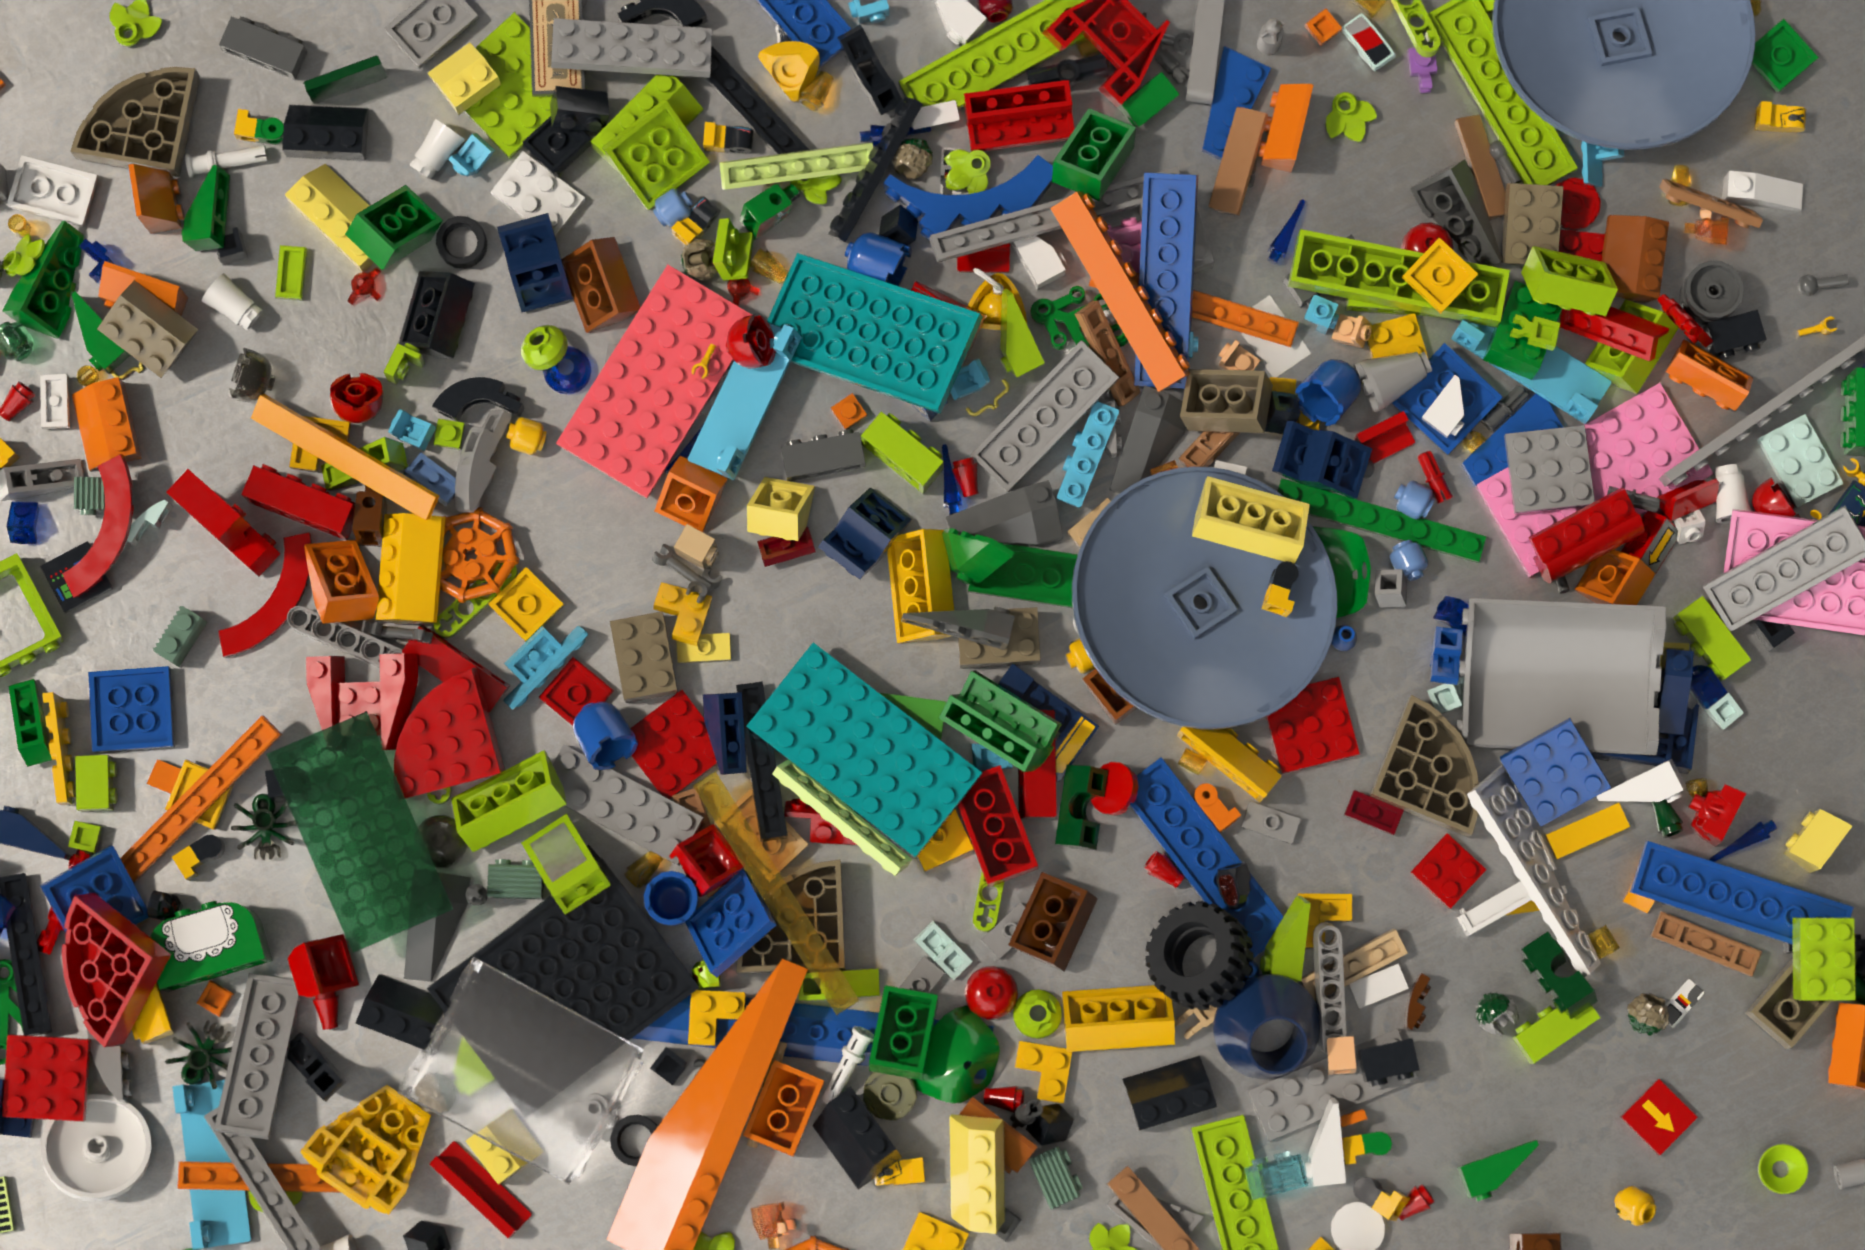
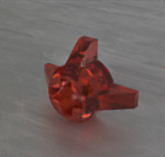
[347,267,382,306]
[727,278,760,307]

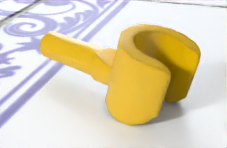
[1798,316,1837,336]
[692,343,716,379]

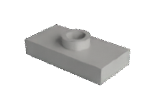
[1241,801,1301,844]
[981,902,1025,959]
[899,956,945,993]

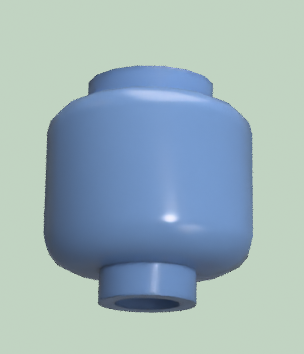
[653,188,694,228]
[1394,480,1435,520]
[1390,540,1429,581]

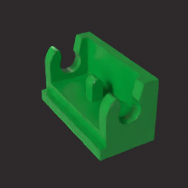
[1117,72,1180,128]

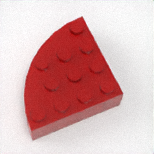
[394,667,505,801]
[62,893,171,1048]

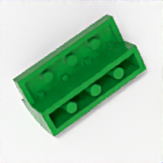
[939,670,1061,772]

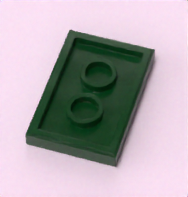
[303,55,388,104]

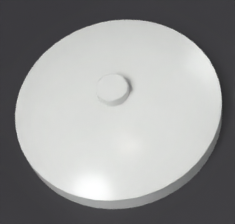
[41,1094,152,1201]

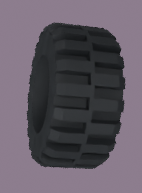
[1145,901,1254,1010]

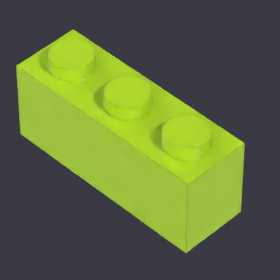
[1673,595,1751,681]
[1512,1005,1600,1064]

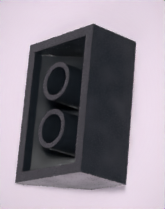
[282,105,369,161]
[398,271,475,359]
[355,974,448,1054]
[1122,1055,1217,1131]
[812,1086,902,1190]

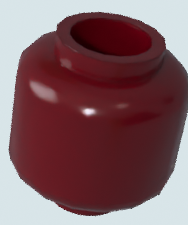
[977,0,1013,23]

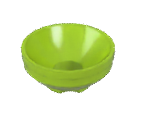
[521,325,568,370]
[1013,989,1062,1039]
[1758,1144,1808,1194]

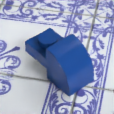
[1430,626,1463,685]

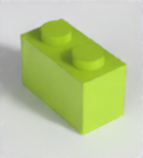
[75,755,118,812]

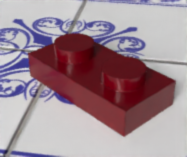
[757,527,816,567]
[1343,790,1404,836]

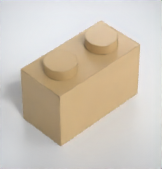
[674,524,719,570]

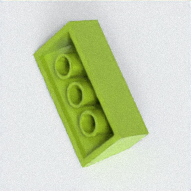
[591,75,704,176]
[451,750,567,852]

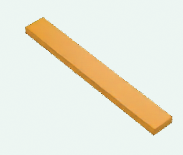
[251,394,439,520]

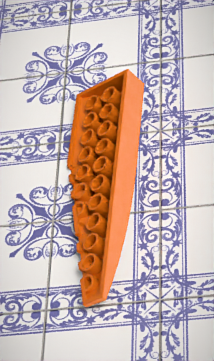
[606,958,808,1250]

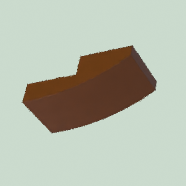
[1404,973,1431,1031]

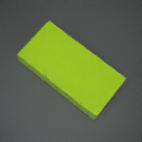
[275,245,307,301]

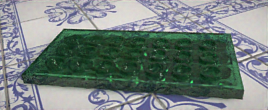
[266,711,453,953]

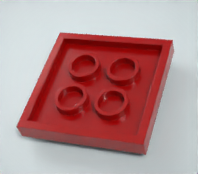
[1266,677,1360,774]
[631,690,717,800]
[2,1034,91,1122]

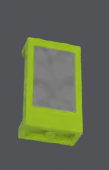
[521,814,611,915]

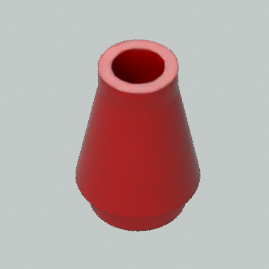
[0,381,35,422]
[952,457,979,497]
[1144,851,1185,888]
[312,991,339,1030]
[984,1086,1024,1113]
[1399,1184,1435,1221]

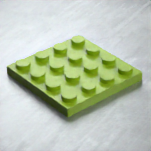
[464,12,587,159]

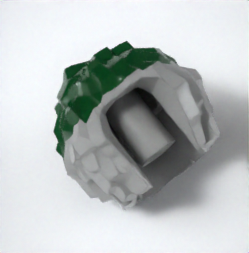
[1475,992,1519,1035]

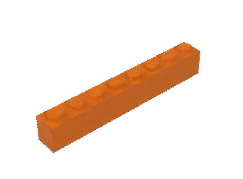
[1050,191,1190,392]

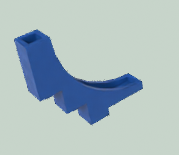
[883,155,1053,241]

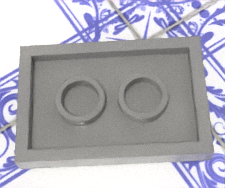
[384,0,479,69]

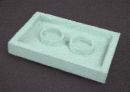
[1757,414,1844,509]

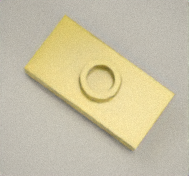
[676,633,731,663]

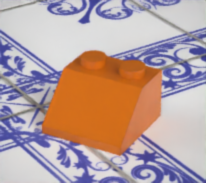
[654,456,728,532]
[1574,549,1655,605]

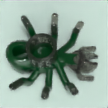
[231,793,298,860]
[165,1020,232,1090]

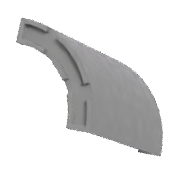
[1457,598,1666,755]

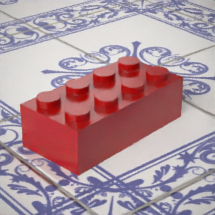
[241,464,355,541]
[958,765,1039,888]

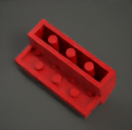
[964,80,1074,152]
[1528,487,1645,584]

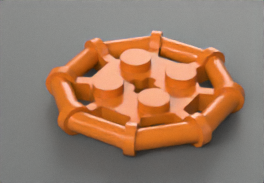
[440,507,520,603]

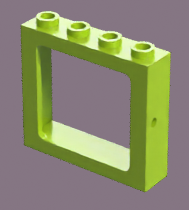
[0,553,64,678]

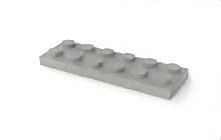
[551,18,712,78]
[971,340,1120,492]
[1703,506,1865,632]
[553,744,705,866]
[214,973,301,1140]
[1248,1029,1419,1141]

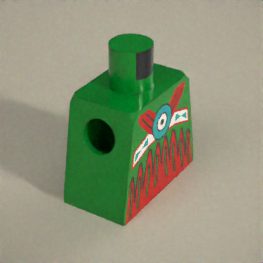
[739,184,800,240]

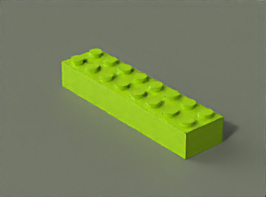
[1287,229,1510,327]

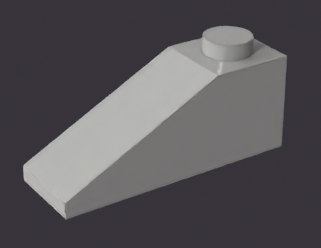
[0,459,84,501]

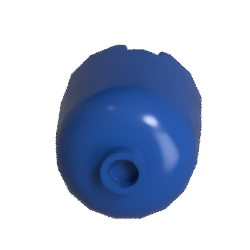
[845,232,912,286]
[1295,359,1361,426]
[573,702,638,770]
[644,871,699,926]

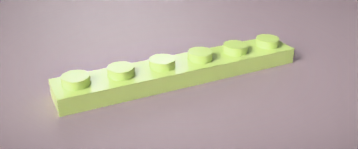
[719,142,873,190]
[772,760,912,876]

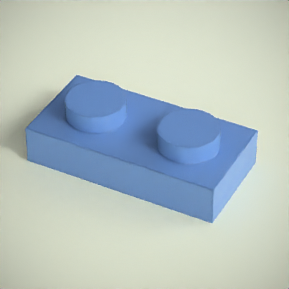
[404,453,456,506]

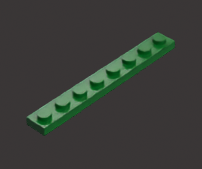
[1277,478,1486,563]

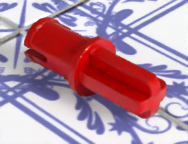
[1417,451,1453,504]

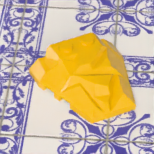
[301,1085,431,1215]

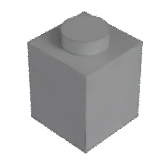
[1375,569,1407,607]

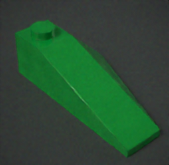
[2,221,84,339]
[942,528,1015,585]

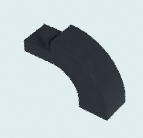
[617,0,708,27]
[837,25,902,116]
[432,377,524,422]
[287,1032,346,1102]

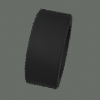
[436,216,487,269]
[610,1115,658,1166]

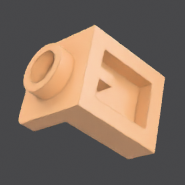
[1331,314,1372,348]
[1218,340,1261,371]

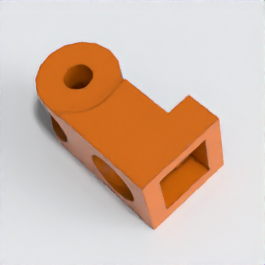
[1194,783,1241,833]

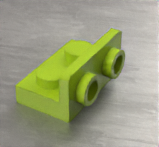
[713,218,754,281]
[384,343,425,385]

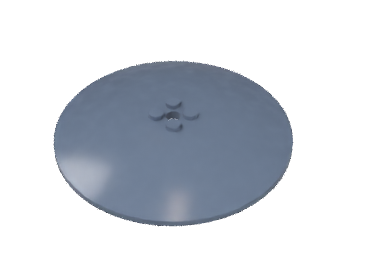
[1492,0,1755,150]
[1072,467,1337,729]

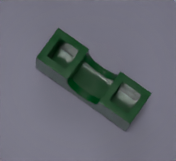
[1055,765,1108,850]
[1521,931,1598,1019]

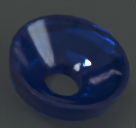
[543,346,591,395]

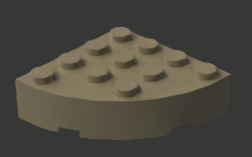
[70,67,200,177]
[1369,695,1479,838]
[736,860,845,974]

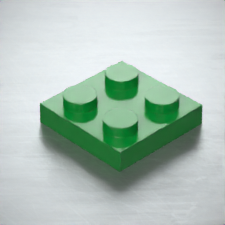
[1752,19,1819,93]

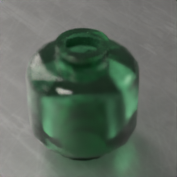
[0,322,34,362]

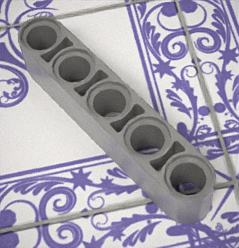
[1185,0,1225,104]
[287,606,402,668]
[1313,922,1347,1055]

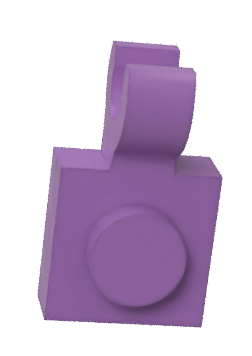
[1407,46,1437,94]

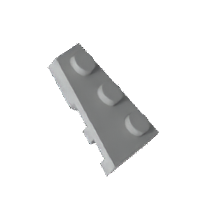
[1106,1195,1203,1250]

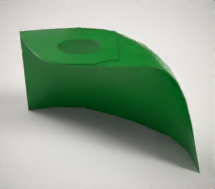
[1312,526,1371,618]
[913,1005,1000,1103]

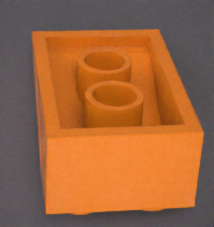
[128,164,185,234]
[304,540,379,624]

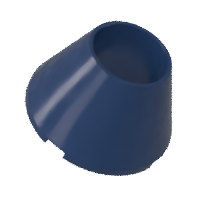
[1213,974,1320,1079]

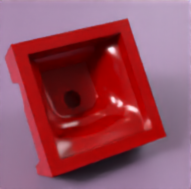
[1688,784,1746,847]
[669,824,746,898]
[287,934,359,998]

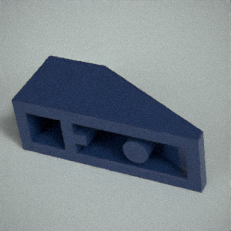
[1657,649,1694,736]
[703,692,747,775]
[0,806,71,860]

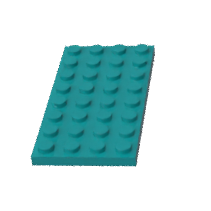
[767,253,983,414]
[747,642,982,858]

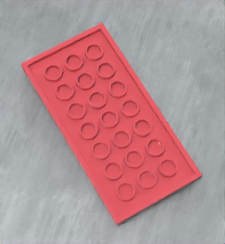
[556,264,752,499]

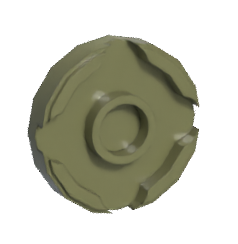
[863,1072,917,1121]

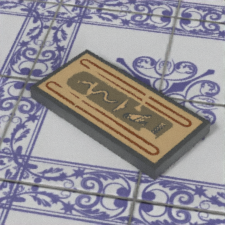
[529,0,585,97]

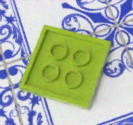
[602,99,710,210]

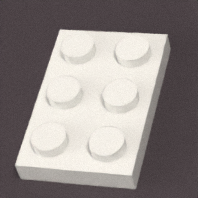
[491,151,586,237]
[6,155,99,227]

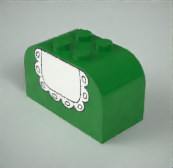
[150,901,273,992]

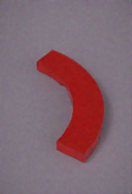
[62,454,134,598]
[218,532,312,658]

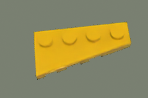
[42,692,76,805]

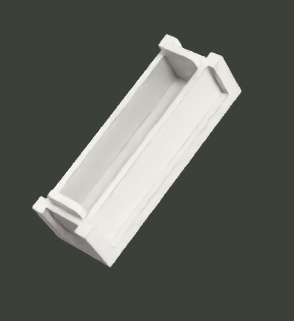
[1457,878,1531,936]

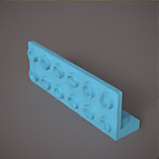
[1451,320,1612,424]
[688,323,802,480]
[172,1080,252,1250]

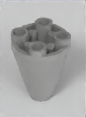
[1354,352,1432,413]

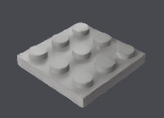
[1504,425,1595,514]

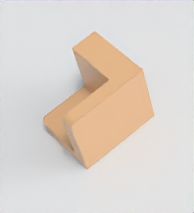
[1326,1036,1356,1075]

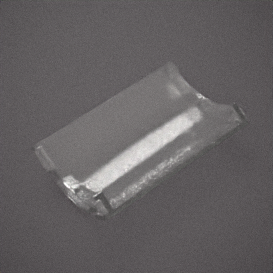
[398,957,644,1185]

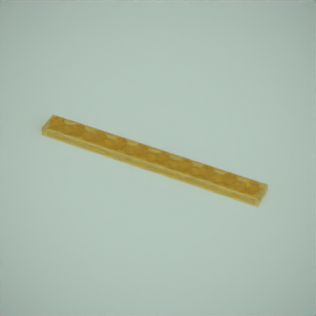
[693,771,860,1015]

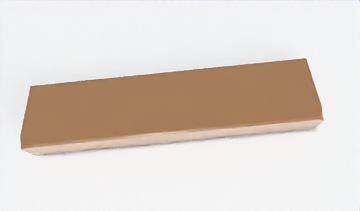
[1209,107,1268,215]
[1454,115,1506,220]

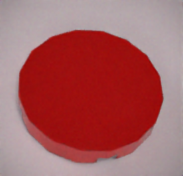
[1555,178,1601,231]
[1091,762,1139,816]

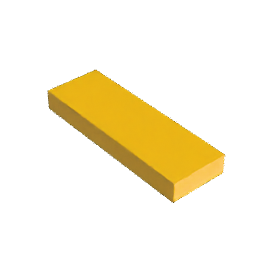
[1545,803,1630,860]

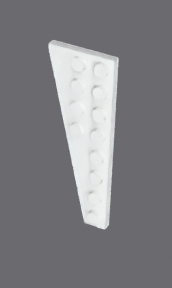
[1467,765,1601,977]

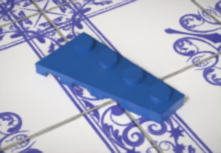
[1202,46,1271,160]
[1461,394,1564,487]

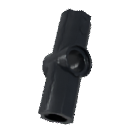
[1027,54,1109,88]

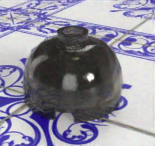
[229,347,275,402]
[414,815,468,869]

